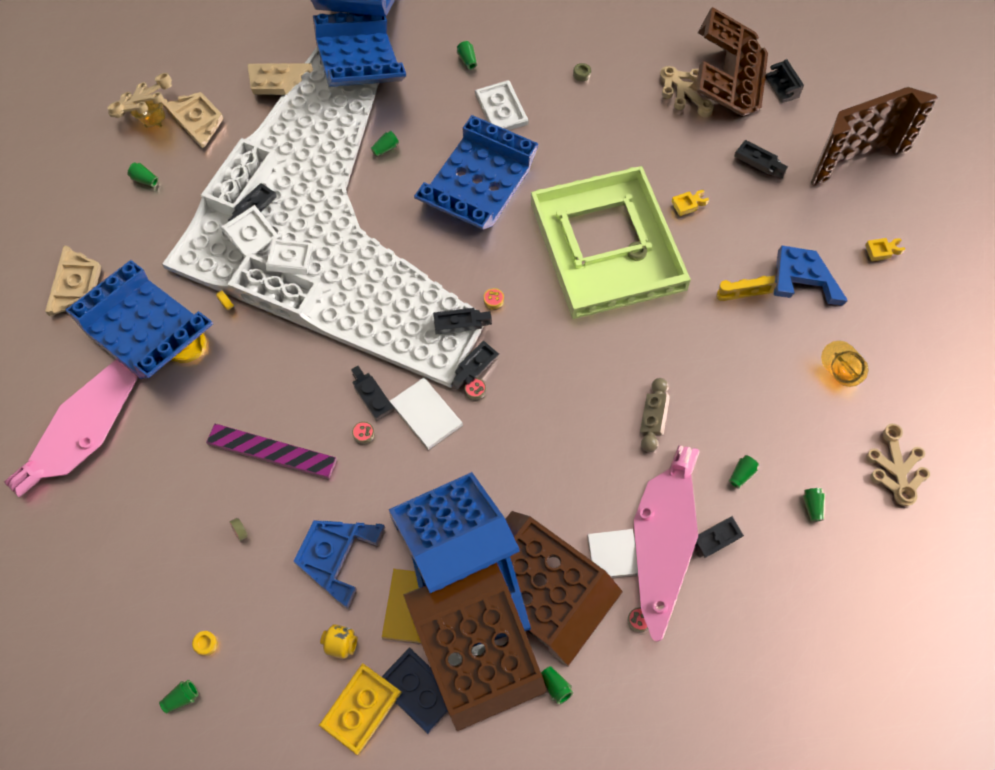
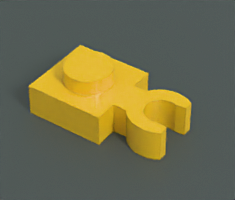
[671,190,709,216]
[865,238,905,262]

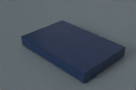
[382,647,448,734]

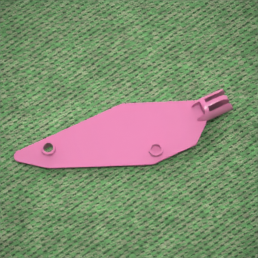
[4,359,138,497]
[634,445,699,642]

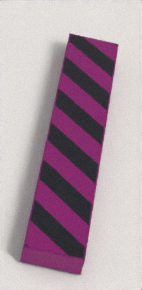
[206,423,337,480]

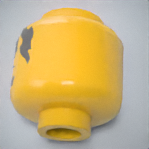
[320,624,358,659]

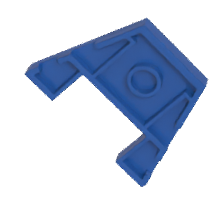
[774,245,848,306]
[294,520,385,609]

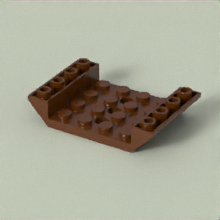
[811,87,938,185]
[505,511,623,667]
[403,562,547,731]

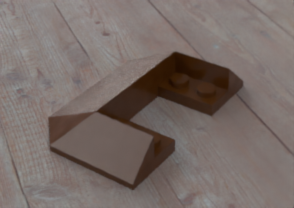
[689,7,768,116]

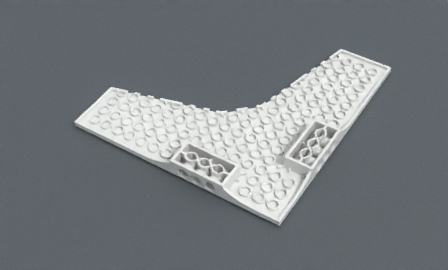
[162,47,484,388]

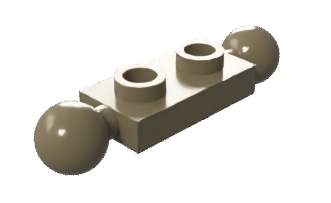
[640,378,670,452]

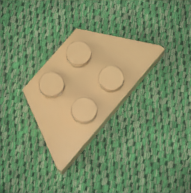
[248,63,313,95]
[161,92,223,148]
[45,246,102,316]

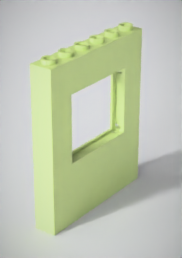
[531,166,691,319]

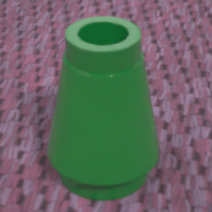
[457,41,477,70]
[371,131,399,157]
[127,162,158,187]
[729,455,760,489]
[803,488,826,522]
[541,666,574,704]
[159,680,198,714]

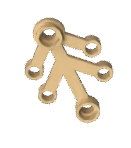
[660,66,714,117]
[108,73,172,118]
[866,423,930,507]

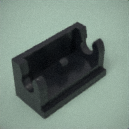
[765,59,804,103]
[695,516,744,558]

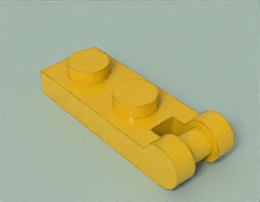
[716,275,776,301]

